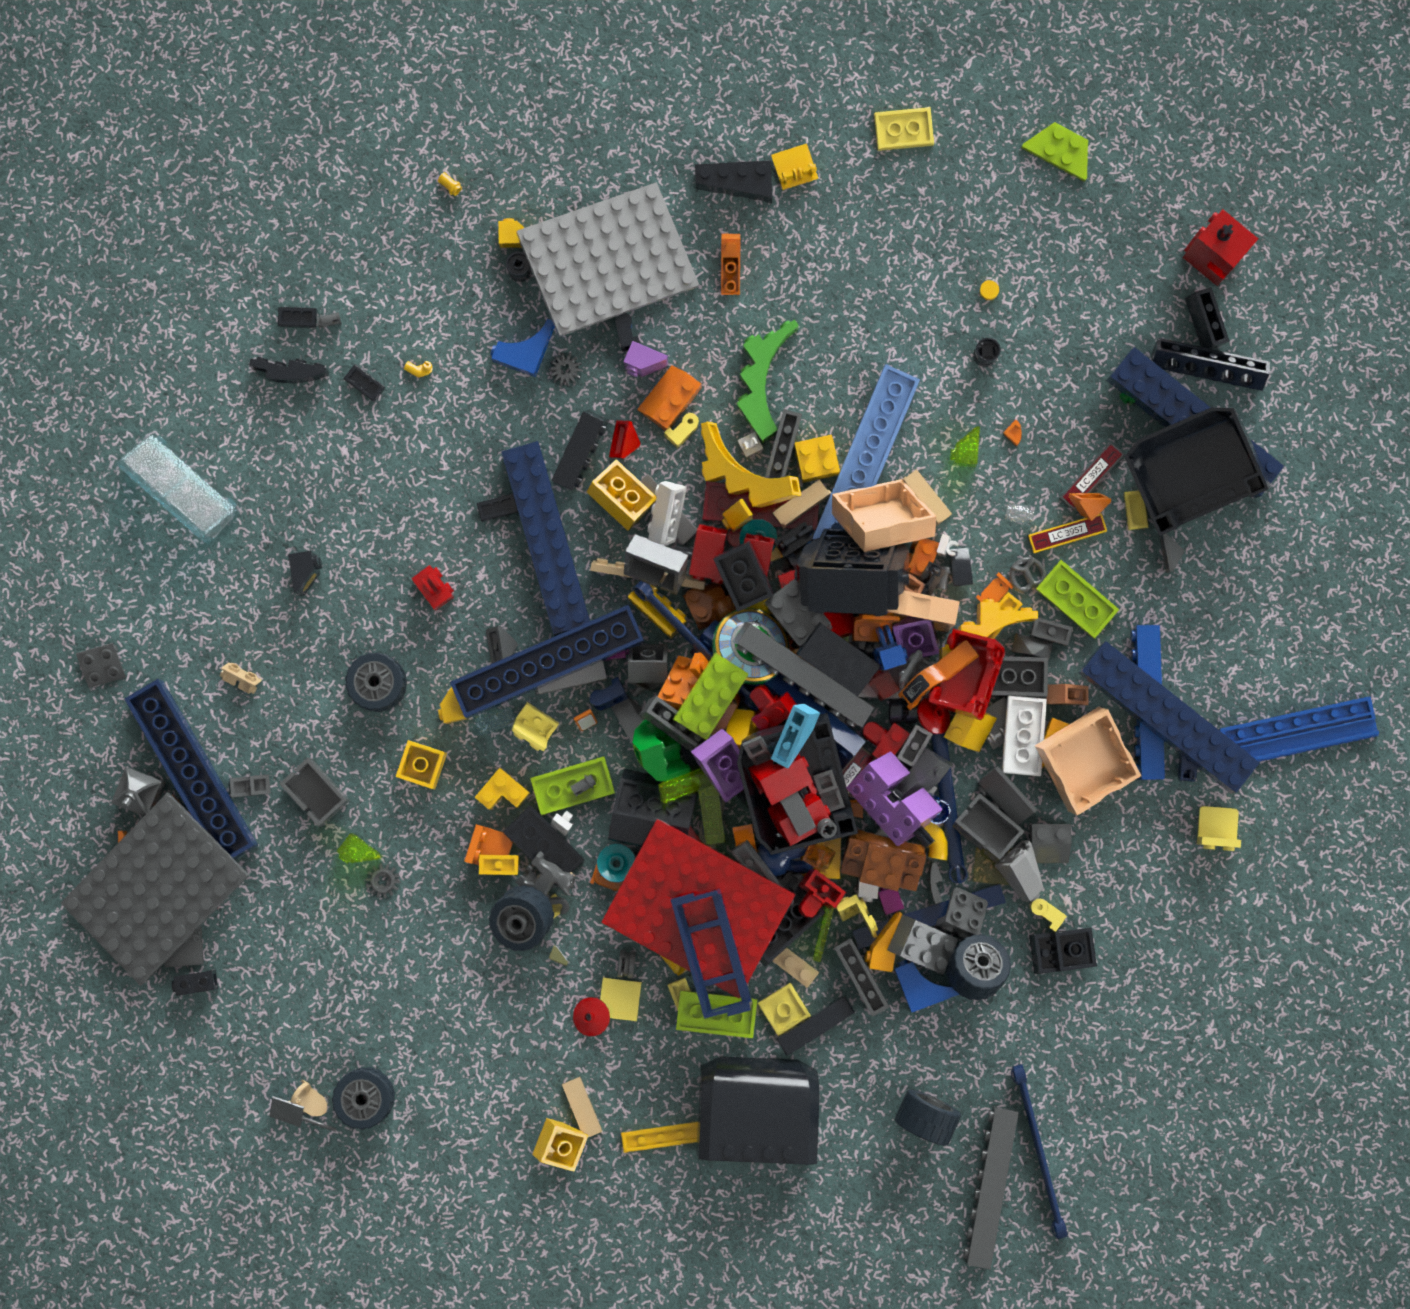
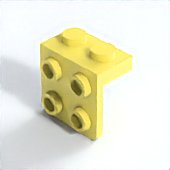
[512,702,559,751]
[1197,806,1241,851]
[836,895,878,938]

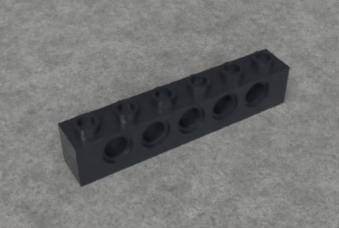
[1151,338,1270,391]

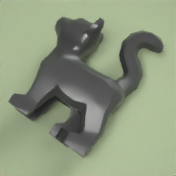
[515,851,575,915]

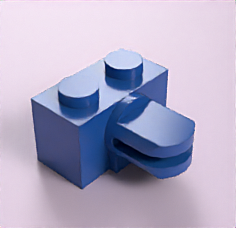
[872,625,908,670]

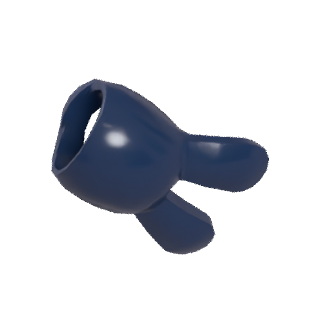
[757,844,815,877]

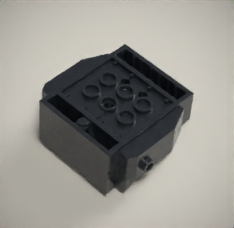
[794,529,909,616]

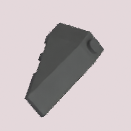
[611,695,645,745]

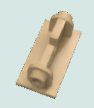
[220,662,262,694]

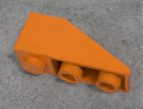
[721,234,741,295]

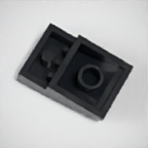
[1029,928,1097,974]

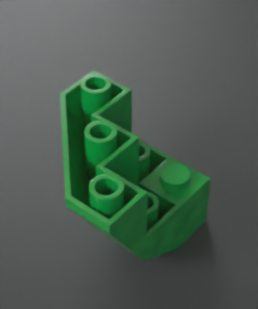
[632,719,692,785]

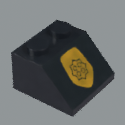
[288,551,323,596]

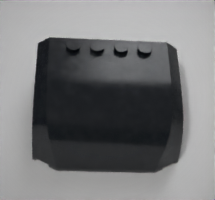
[1124,407,1271,536]
[737,713,858,855]
[696,1056,819,1165]

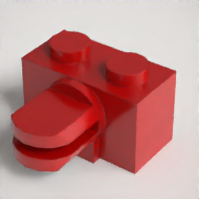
[411,565,454,611]
[750,685,797,731]
[862,722,910,759]
[798,869,846,917]

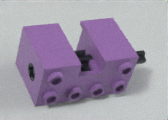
[846,751,943,848]

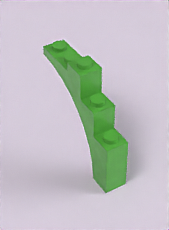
[737,320,799,443]

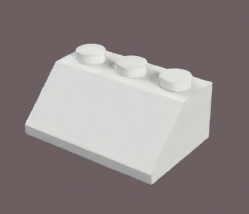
[647,481,687,546]

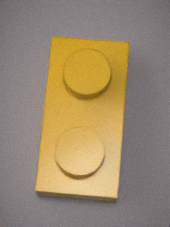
[479,855,519,875]

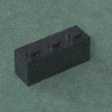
[1185,287,1229,349]

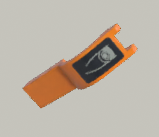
[898,640,979,710]

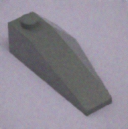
[896,748,953,800]

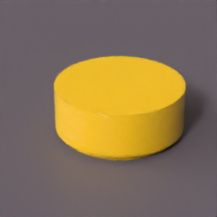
[980,280,999,300]

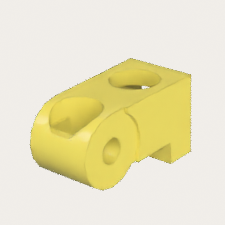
[664,413,699,449]
[1030,899,1067,932]

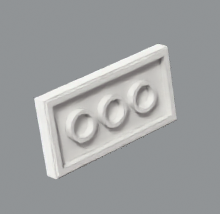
[1002,696,1047,776]

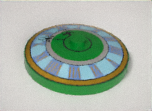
[712,608,789,685]

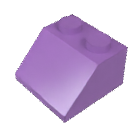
[624,341,669,377]
[892,616,939,661]

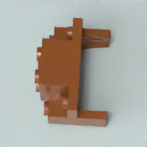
[840,829,926,891]

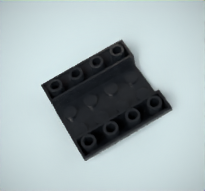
[608,769,700,847]

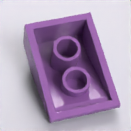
[691,729,744,802]

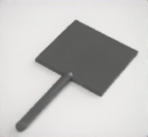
[269,1096,337,1132]

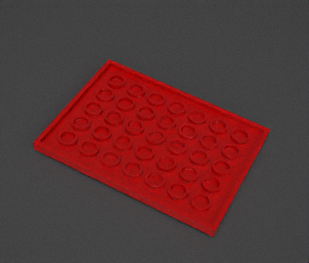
[601,819,796,998]

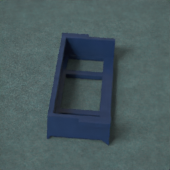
[670,889,752,1019]

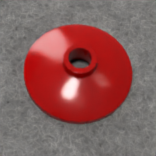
[917,698,950,734]
[573,997,610,1036]

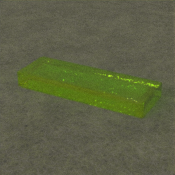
[658,769,712,803]
[698,785,725,845]
[812,907,834,962]

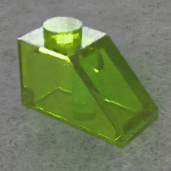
[950,426,980,467]
[336,833,384,864]

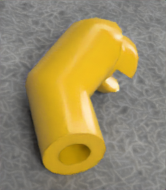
[404,361,432,378]

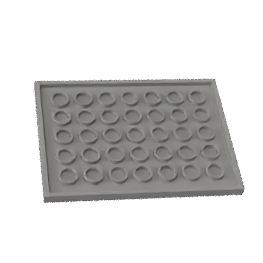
[516,182,699,337]

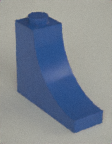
[490,319,555,378]
[894,959,959,1013]

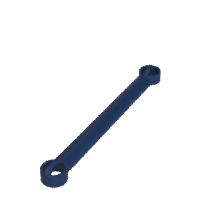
[633,580,758,711]
[931,731,968,884]
[1011,1064,1068,1239]

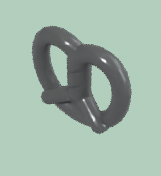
[1009,557,1047,593]

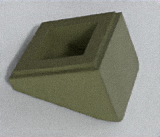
[549,945,569,966]

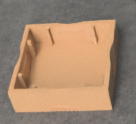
[832,479,936,552]
[888,591,960,632]
[1035,707,1141,815]

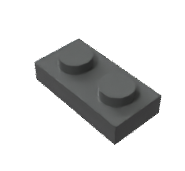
[1030,617,1073,646]

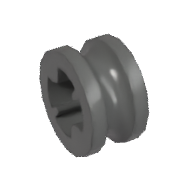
[817,818,837,838]

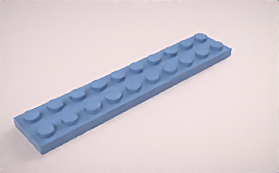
[813,364,920,540]

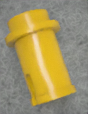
[438,172,462,196]

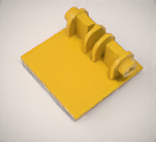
[771,143,818,190]

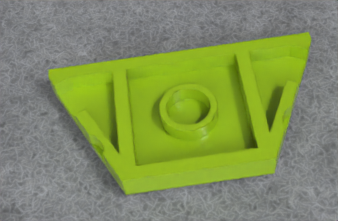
[1021,122,1088,182]

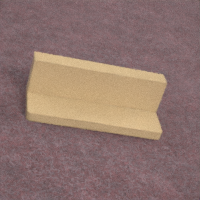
[902,469,952,526]
[773,479,831,529]

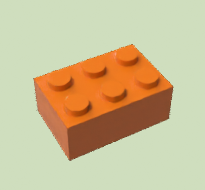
[658,656,698,711]

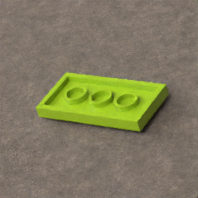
[1036,560,1119,639]
[673,653,749,740]
[530,756,615,815]
[676,990,757,1038]

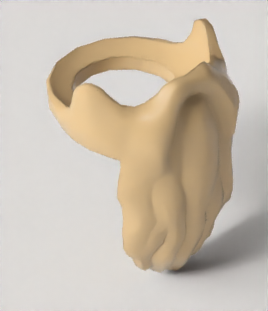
[289,1080,327,1116]

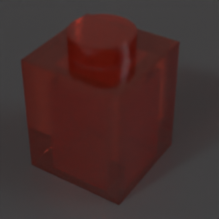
[869,670,900,702]

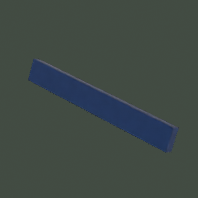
[852,884,1006,950]

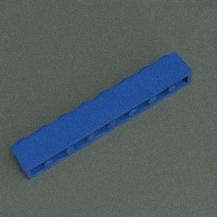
[1130,625,1165,780]

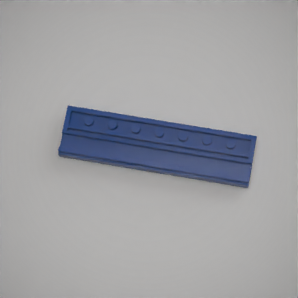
[1219,696,1379,762]

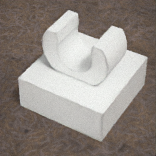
[738,432,763,458]
[937,534,959,558]
[550,811,573,836]

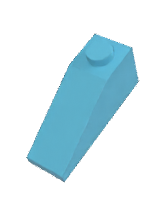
[771,704,820,768]

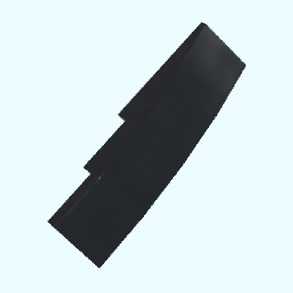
[777,996,855,1056]

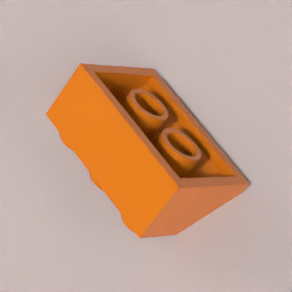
[637,365,702,431]

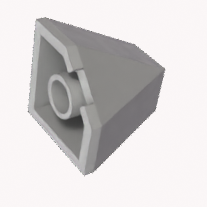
[994,840,1044,902]

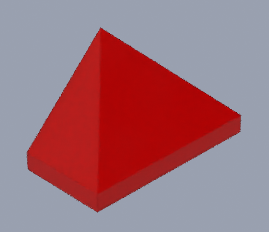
[609,421,641,459]

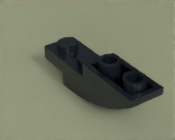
[249,357,329,383]

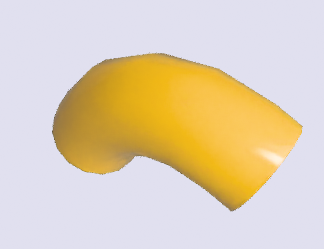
[924,821,948,860]

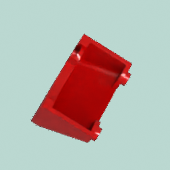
[928,628,1005,721]

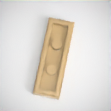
[562,1077,602,1137]

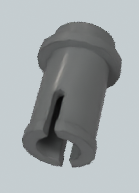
[316,312,342,329]
[935,566,952,590]
[570,774,596,797]

